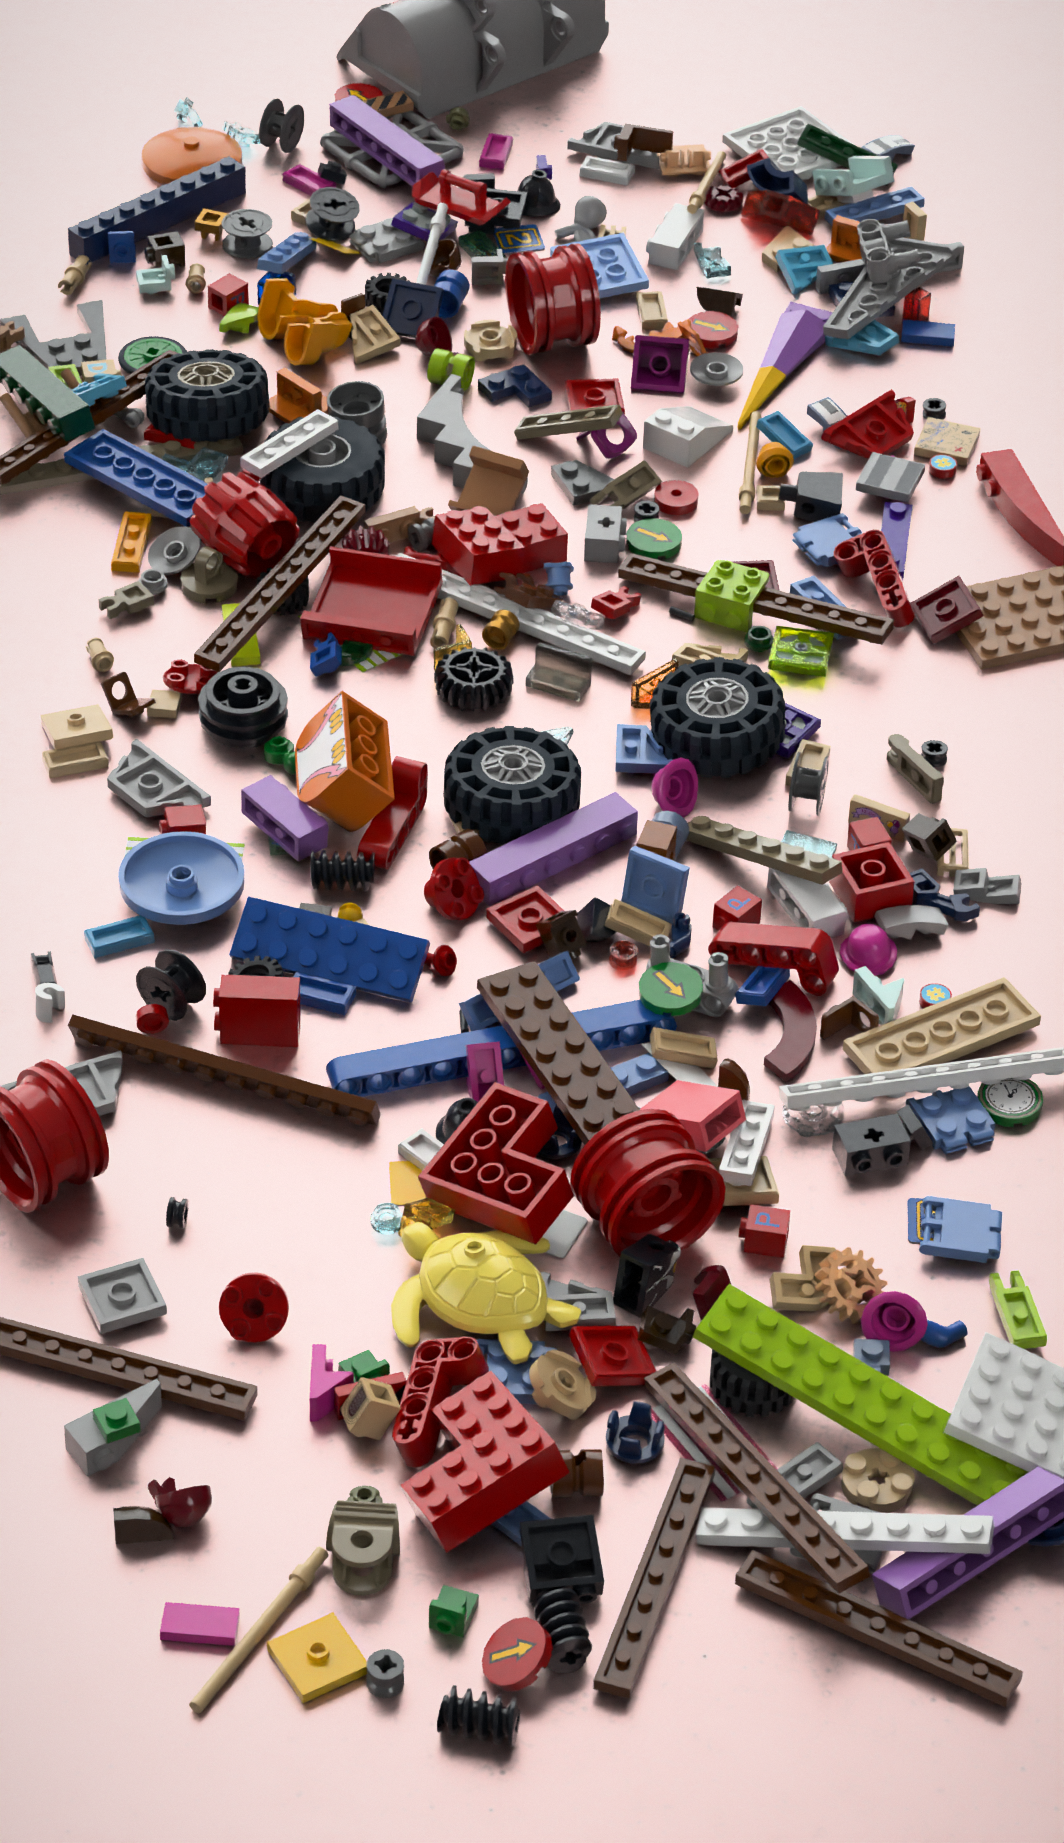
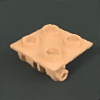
[657,144,711,176]

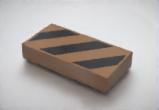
[362,91,414,117]

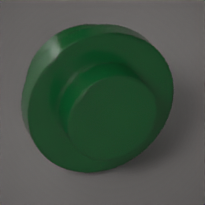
[744,626,774,652]

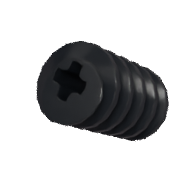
[310,850,375,892]
[532,1588,592,1673]
[437,1685,520,1747]

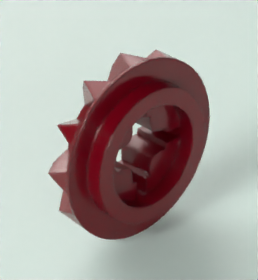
[704,184,743,212]

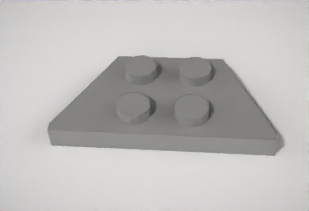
[567,121,659,169]
[107,739,212,817]
[0,1051,123,1116]

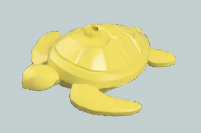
[391,1222,581,1364]

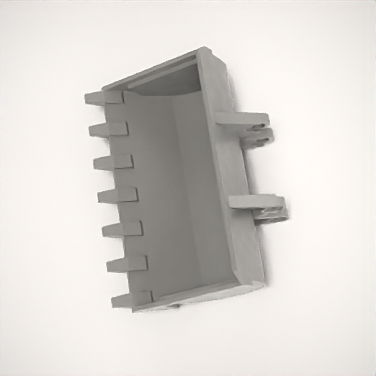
[336,0,609,119]

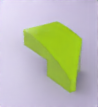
[219,303,259,333]

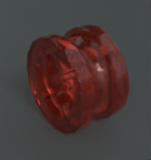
[609,941,638,970]

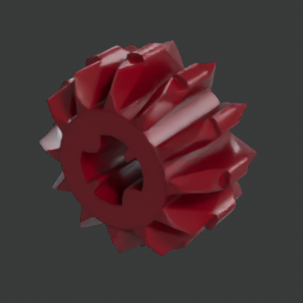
[342,525,390,555]

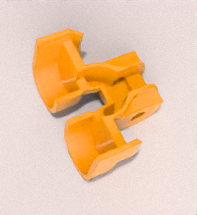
[257,279,352,366]

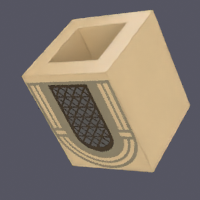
[340,1377,401,1440]

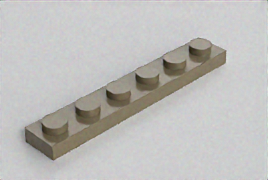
[686,816,843,885]

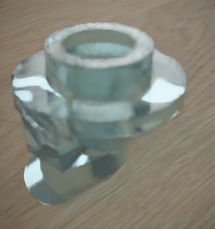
[174,97,203,127]

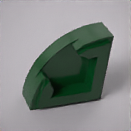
[339,640,373,666]

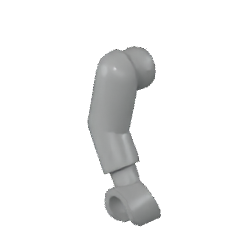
[114,406,144,428]

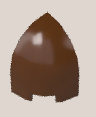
[718,1058,751,1101]

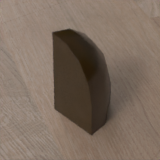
[696,286,744,318]
[113,1505,175,1544]

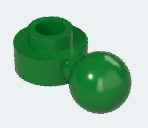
[264,736,296,776]

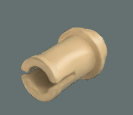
[185,263,206,293]
[85,637,114,672]

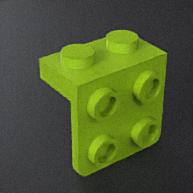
[694,559,769,633]

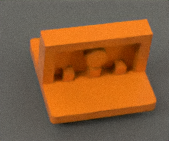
[826,215,862,262]
[269,367,328,424]

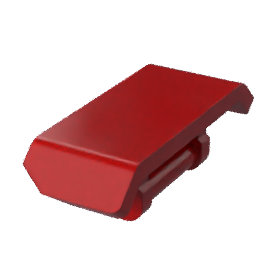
[412,169,511,225]

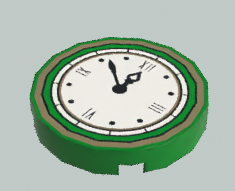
[977,1078,1043,1127]

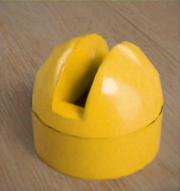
[337,902,363,921]

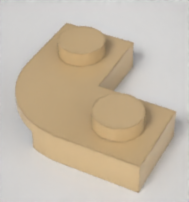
[769,1245,838,1311]

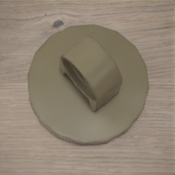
[180,546,238,603]

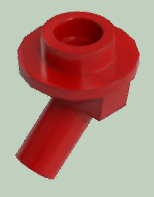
[424,945,457,977]

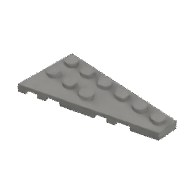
[823,238,960,339]

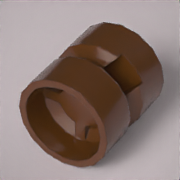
[429,829,487,869]
[550,1449,604,1498]

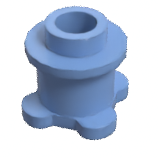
[544,562,574,596]

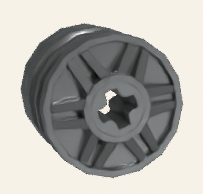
[327,381,388,445]

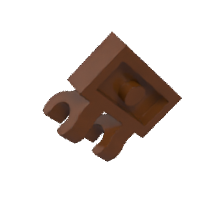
[494,573,563,609]

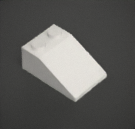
[643,406,734,468]

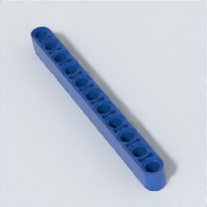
[325,999,677,1097]

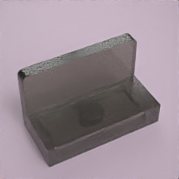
[525,642,592,702]

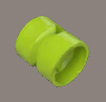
[427,348,475,391]

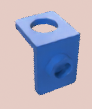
[108,231,136,263]

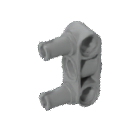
[857,219,920,283]
[646,934,739,1017]

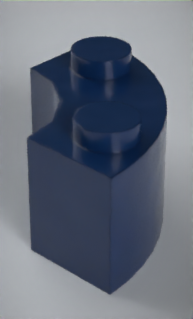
[747,158,808,210]

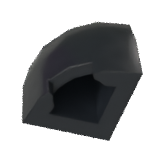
[576,897,617,942]

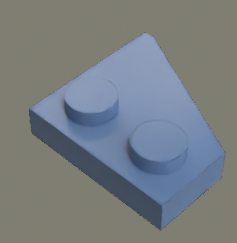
[615,724,672,773]

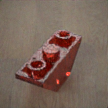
[740,190,820,235]

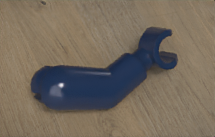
[670,912,692,959]

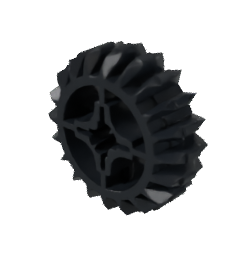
[434,646,514,712]

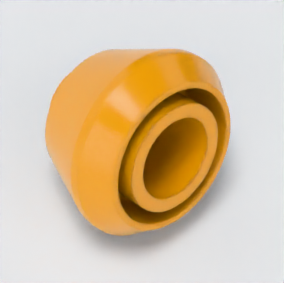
[756,442,794,478]

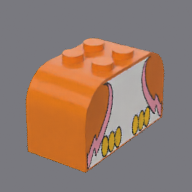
[295,691,395,832]

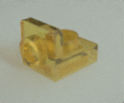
[398,1197,455,1237]

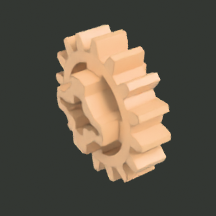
[815,1247,888,1324]

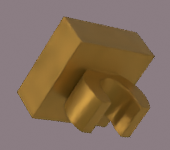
[195,209,228,241]

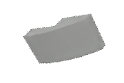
[874,905,948,939]

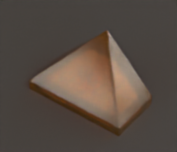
[630,658,679,709]

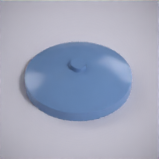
[118,831,245,925]

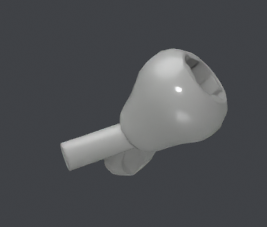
[554,195,607,242]

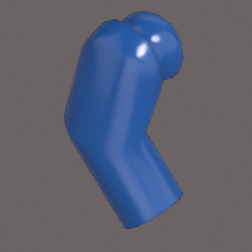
[921,1320,968,1348]

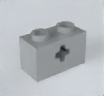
[584,504,627,563]

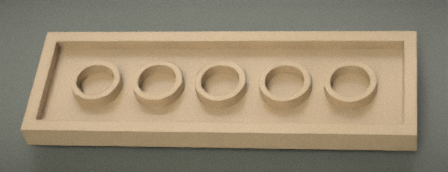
[843,977,1041,1074]

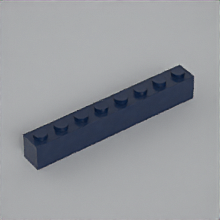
[67,156,246,265]

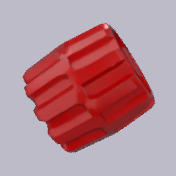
[190,472,300,579]

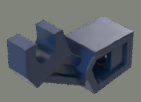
[910,868,980,921]

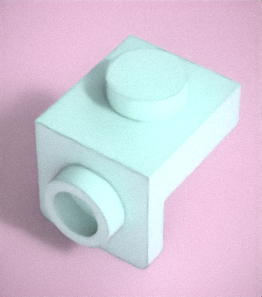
[136,255,175,294]

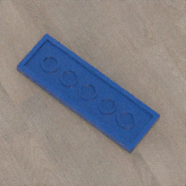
[64,429,208,527]
[229,896,431,1003]

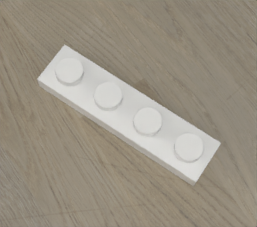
[240,409,338,478]
[719,1100,775,1186]

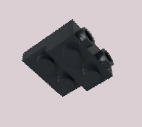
[465,188,528,235]
[519,1514,605,1604]

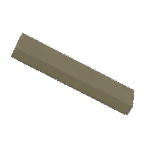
[514,405,623,440]

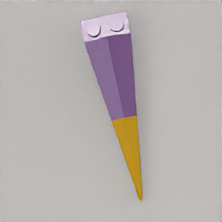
[737,301,833,430]

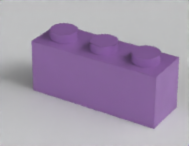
[241,775,329,861]

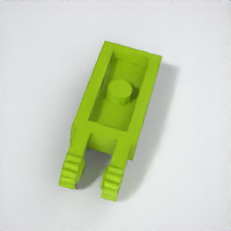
[989,1270,1047,1349]

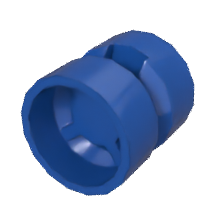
[434,269,470,318]

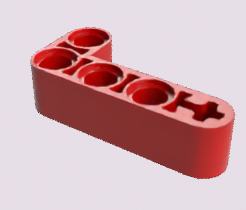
[834,529,915,628]
[356,756,428,870]
[708,922,839,996]
[392,1337,489,1468]

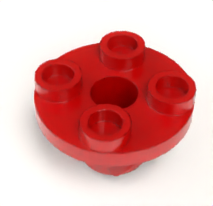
[424,857,484,921]
[219,1272,289,1342]

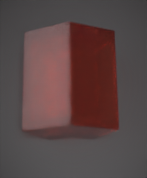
[902,287,932,325]

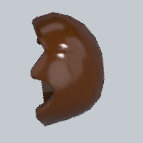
[429,239,462,278]

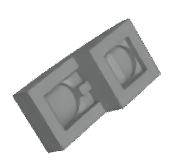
[953,867,1022,904]

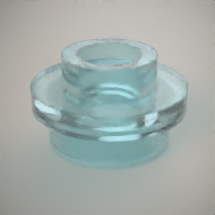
[370,1202,404,1234]

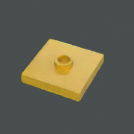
[267,1612,367,1703]

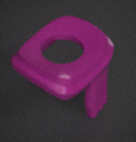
[576,413,638,459]

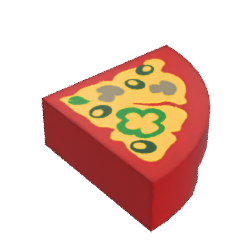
[895,396,916,423]

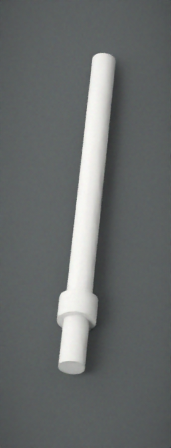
[416,203,448,285]

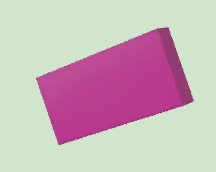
[479,133,513,170]
[282,164,336,196]
[159,1602,240,1646]

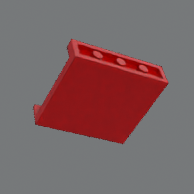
[300,546,443,656]

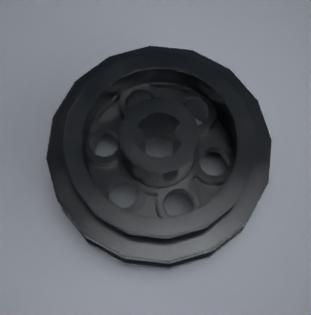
[198,666,289,749]

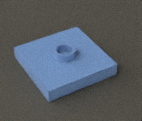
[621,846,690,924]

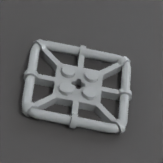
[320,111,464,188]

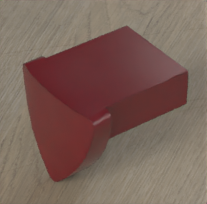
[692,1265,731,1320]

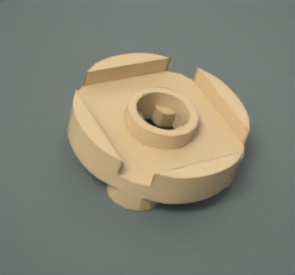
[464,320,517,361]
[529,1350,596,1420]
[841,1448,915,1513]

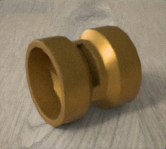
[482,610,520,650]

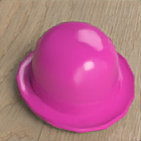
[651,758,698,817]
[840,924,897,976]
[861,1291,928,1352]

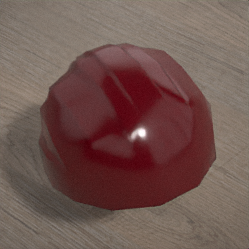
[416,317,459,357]
[147,1477,212,1528]

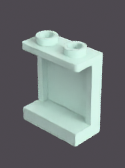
[813,156,894,196]

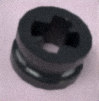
[922,398,947,420]
[634,501,660,522]
[921,740,948,767]
[166,1197,189,1229]

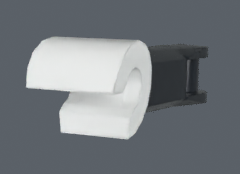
[30,951,65,1023]

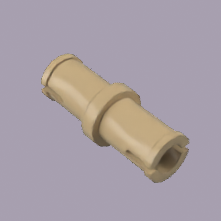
[58,255,92,295]
[430,598,459,650]

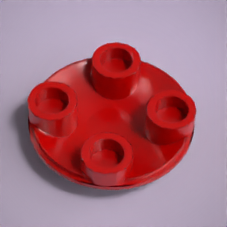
[162,659,218,694]

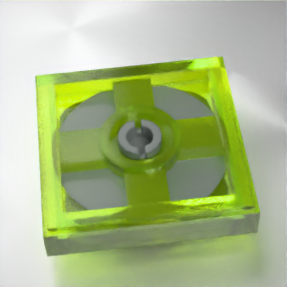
[768,626,834,677]

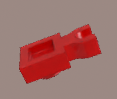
[590,586,641,620]

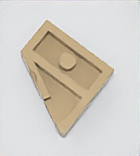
[761,226,815,272]
[350,305,400,365]

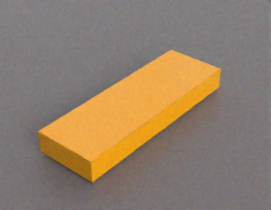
[111,512,152,573]

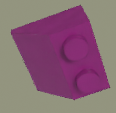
[630,335,690,393]

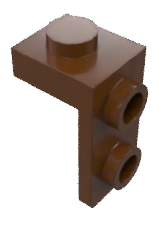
[614,123,674,162]

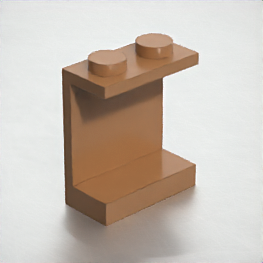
[448,445,529,516]

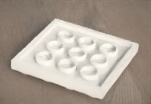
[722,106,855,180]
[944,1332,1064,1479]

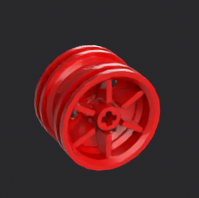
[505,243,601,355]
[0,1059,110,1213]
[570,1109,726,1257]

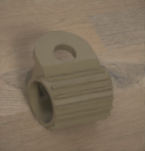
[326,1500,400,1596]

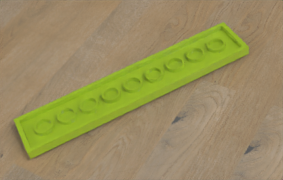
[693,1284,1029,1506]

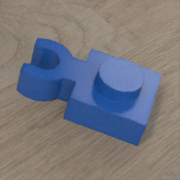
[310,632,342,677]

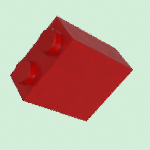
[213,974,301,1047]

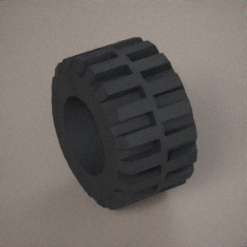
[709,1349,793,1417]

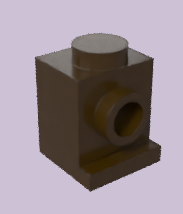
[144,231,186,268]
[902,813,957,861]
[536,909,587,959]

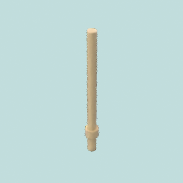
[687,151,726,214]
[738,411,761,514]
[189,1546,329,1714]

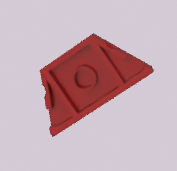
[821,389,914,459]

